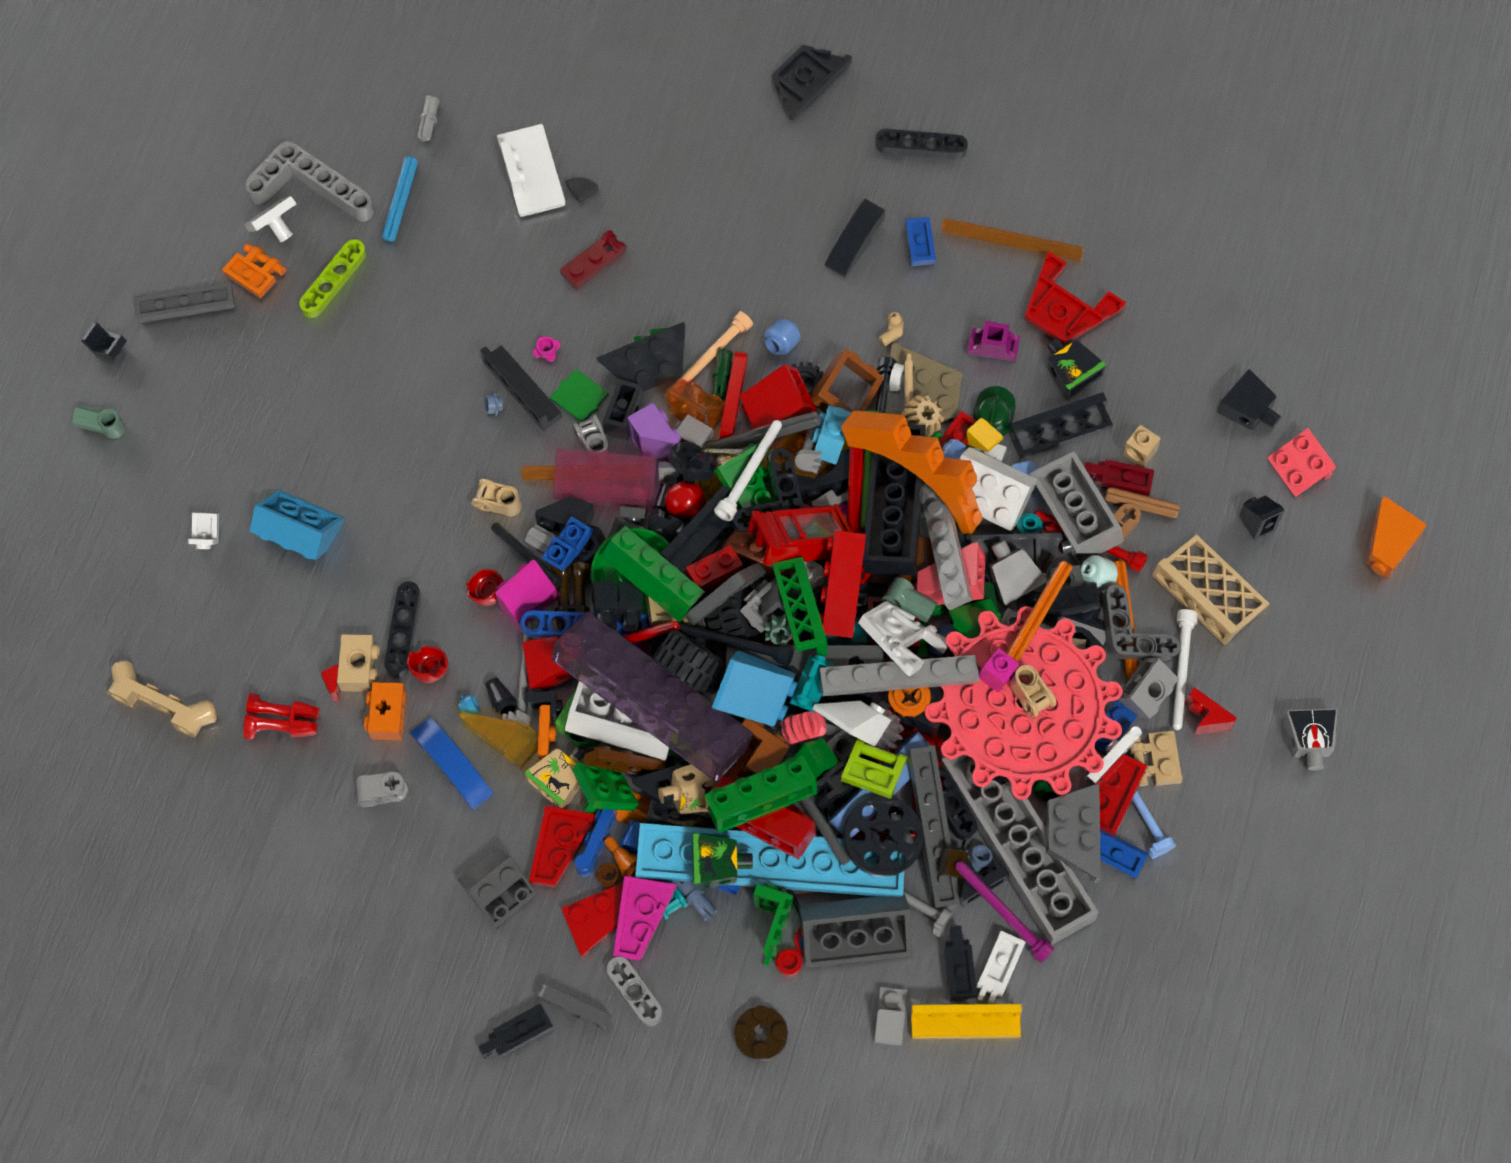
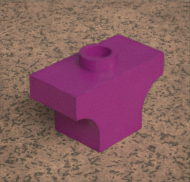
[967,321,1020,362]

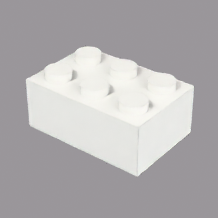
[960,447,1038,531]

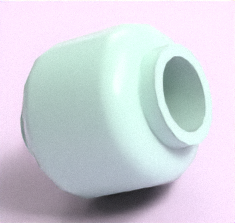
[1081,555,1118,591]

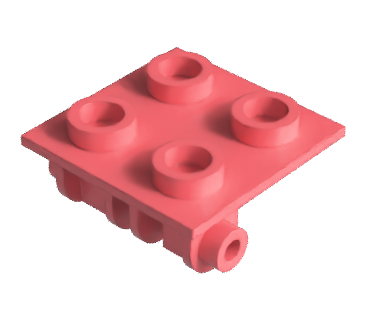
[1267,428,1337,497]

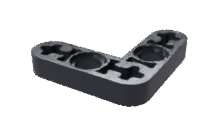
[731,448,804,532]

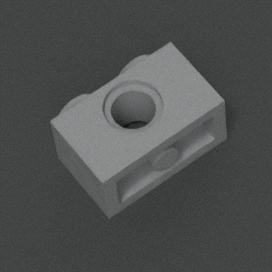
[1118,658,1179,718]

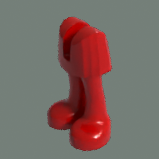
[244,693,320,740]

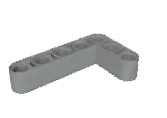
[245,141,374,222]

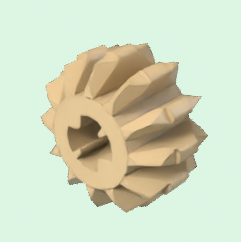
[901,395,945,437]

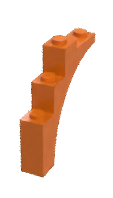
[841,411,982,535]

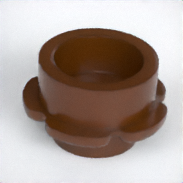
[596,863,622,888]

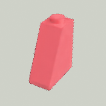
[914,542,985,605]

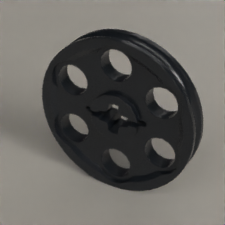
[843,796,924,877]

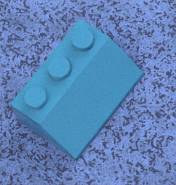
[249,490,345,560]

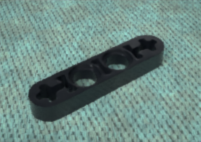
[875,129,968,159]
[384,581,421,678]

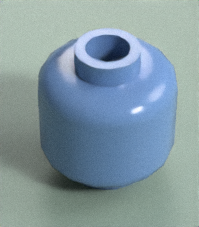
[764,319,800,355]

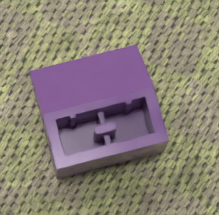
[627,403,681,462]

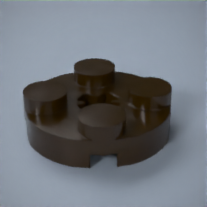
[734,1005,788,1061]

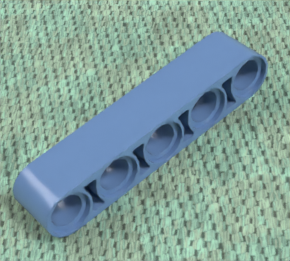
[829,731,931,838]

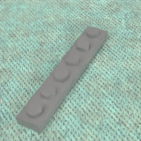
[922,483,973,610]
[819,655,979,696]

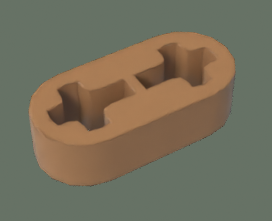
[1114,503,1141,546]

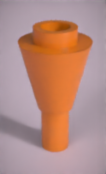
[604,836,637,879]

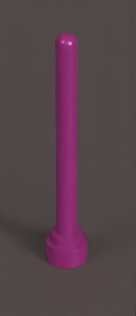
[955,861,1055,963]

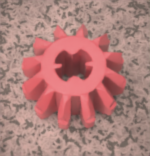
[781,711,826,744]

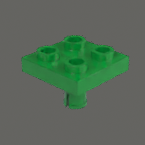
[572,763,639,814]

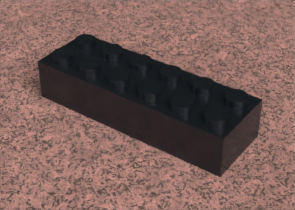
[863,425,927,576]

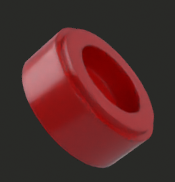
[776,948,803,977]

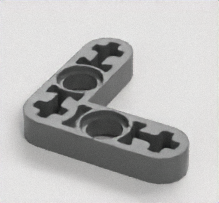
[685,562,767,626]
[1101,584,1181,661]

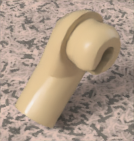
[878,312,904,347]

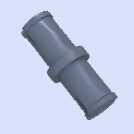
[672,881,718,922]

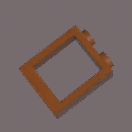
[811,349,884,414]

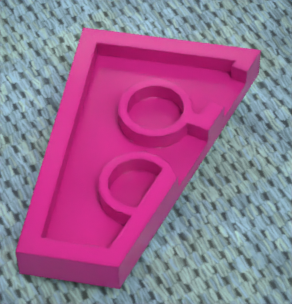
[613,876,678,960]

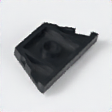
[771,45,852,121]
[596,322,685,392]
[965,533,1064,586]

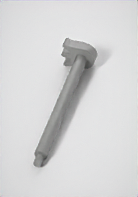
[795,406,822,474]
[502,622,533,728]
[903,890,953,938]

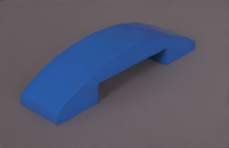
[410,717,493,810]

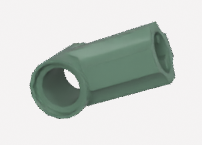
[72,405,125,439]
[882,577,938,623]

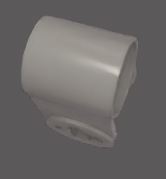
[572,414,610,464]
[356,772,408,807]

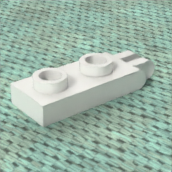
[1087,726,1142,784]
[977,931,1026,1004]

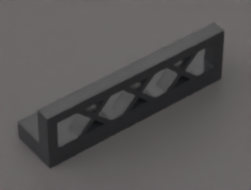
[480,345,562,431]
[1009,392,1113,459]
[661,485,738,574]

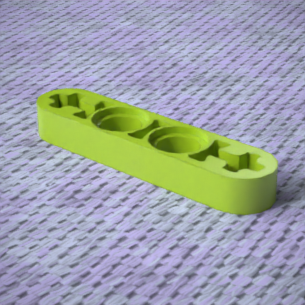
[299,239,366,318]

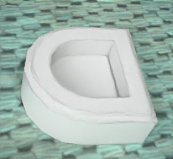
[889,363,905,393]

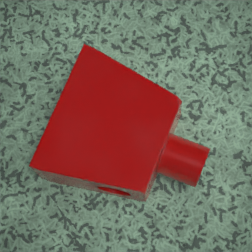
[522,636,585,691]

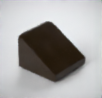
[939,848,969,879]

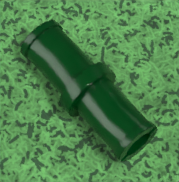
[711,349,733,401]

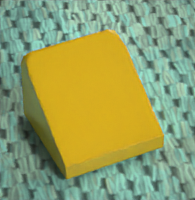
[967,418,1003,452]

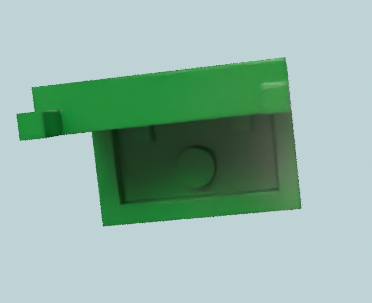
[754,883,793,967]

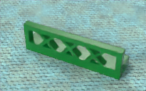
[772,557,828,656]

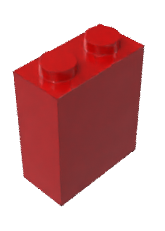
[739,364,817,429]

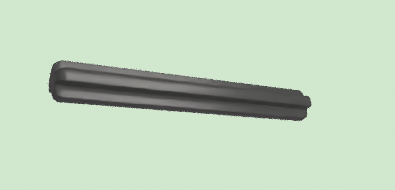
[706,411,821,456]

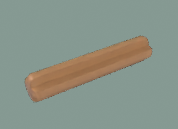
[1105,487,1180,518]

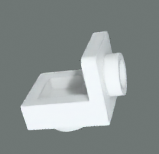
[188,512,219,549]

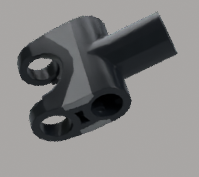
[1056,588,1106,649]

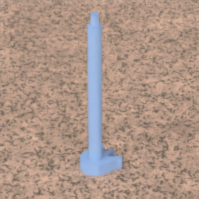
[1132,791,1176,860]

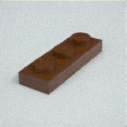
[584,746,665,776]

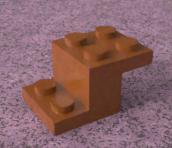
[733,718,790,778]

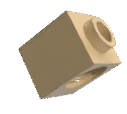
[1123,425,1161,467]

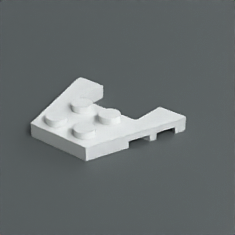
[859,601,949,676]

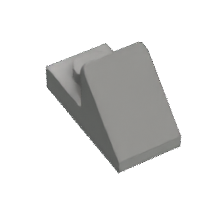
[874,987,907,1045]

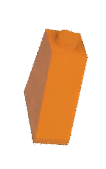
[1367,496,1427,578]

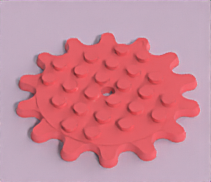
[925,606,1123,800]

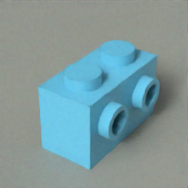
[812,405,852,464]

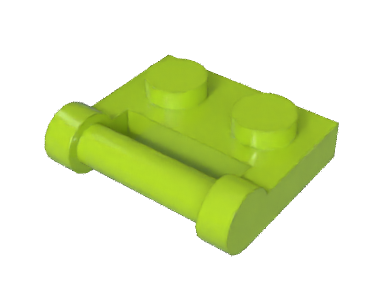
[841,738,908,799]

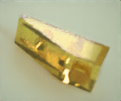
[459,712,538,770]

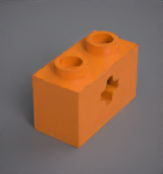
[364,682,407,741]

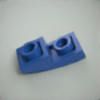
[542,516,594,571]

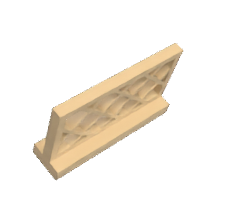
[1152,534,1270,645]

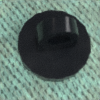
[668,442,718,484]

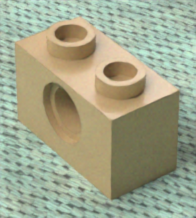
[337,634,379,692]

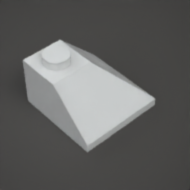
[812,701,891,747]

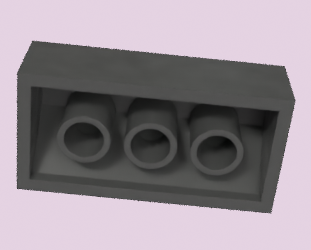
[799,894,912,968]

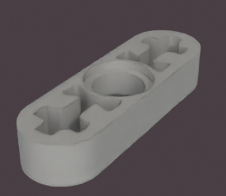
[607,957,663,1026]

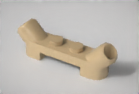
[107,661,217,738]

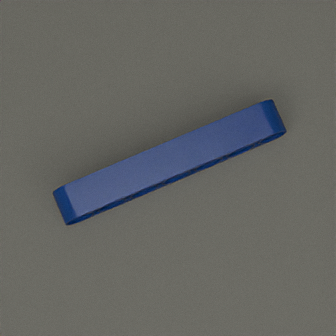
[520,610,696,642]

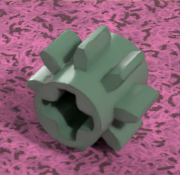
[764,614,792,647]

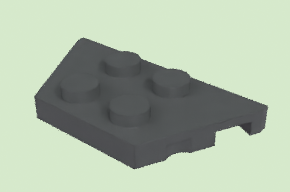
[1045,784,1101,883]

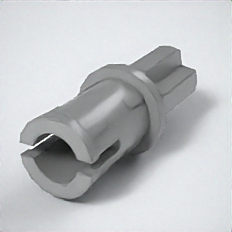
[417,96,440,142]

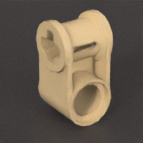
[471,479,522,517]
[1010,665,1056,719]

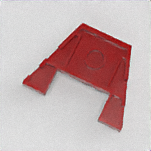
[1024,251,1126,345]

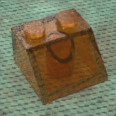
[666,379,725,431]

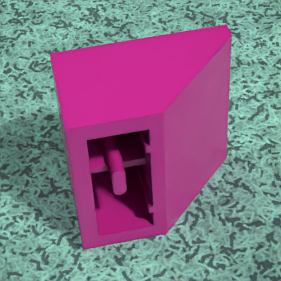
[495,559,558,631]

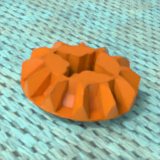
[888,687,931,718]

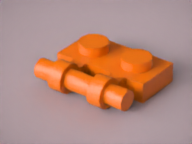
[222,243,286,299]

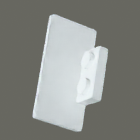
[497,124,566,217]

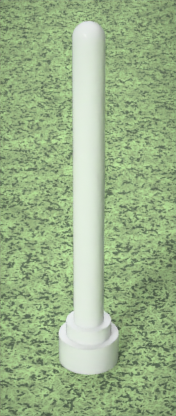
[714,420,782,521]
[1172,609,1198,730]

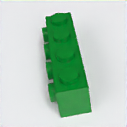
[601,526,704,623]
[705,755,817,833]

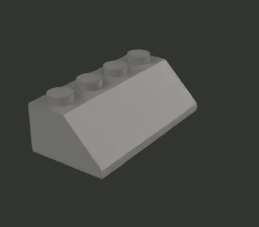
[1029,451,1124,553]

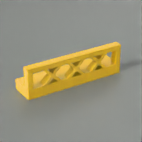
[911,1004,1022,1039]

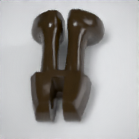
[549,562,592,632]

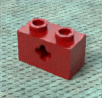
[686,545,743,601]

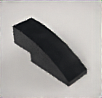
[825,199,885,277]

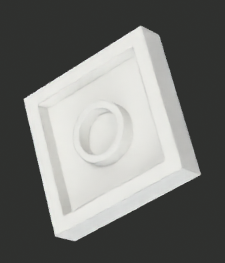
[244,196,296,242]

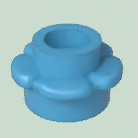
[458,693,480,718]

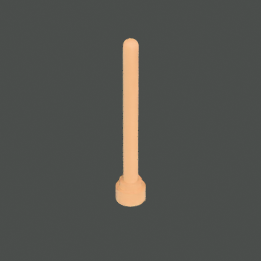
[665,311,753,400]

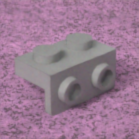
[740,578,777,633]

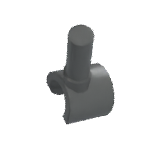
[1060,539,1083,569]

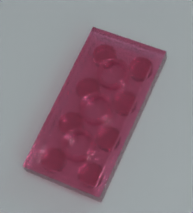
[553,448,657,507]

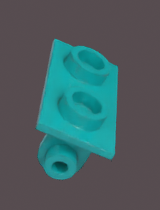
[790,655,834,713]

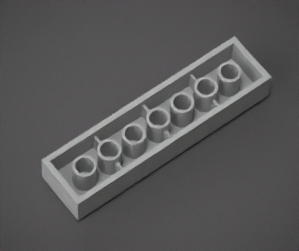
[941,755,1099,945]

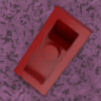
[1185,687,1237,734]

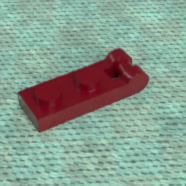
[560,230,627,290]

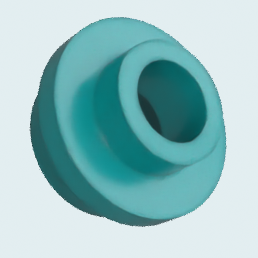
[1017,513,1042,534]

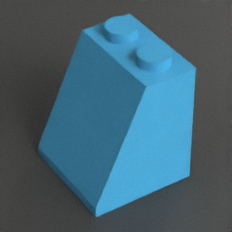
[712,650,798,726]

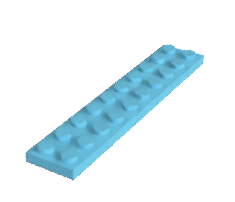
[636,823,904,897]

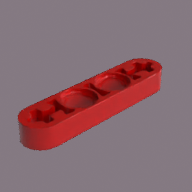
[720,351,748,439]

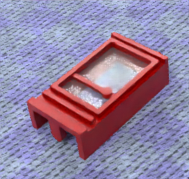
[747,504,854,565]

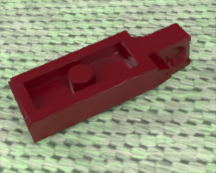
[1084,459,1155,496]

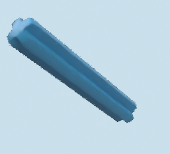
[382,156,418,242]

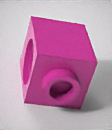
[979,648,1020,693]

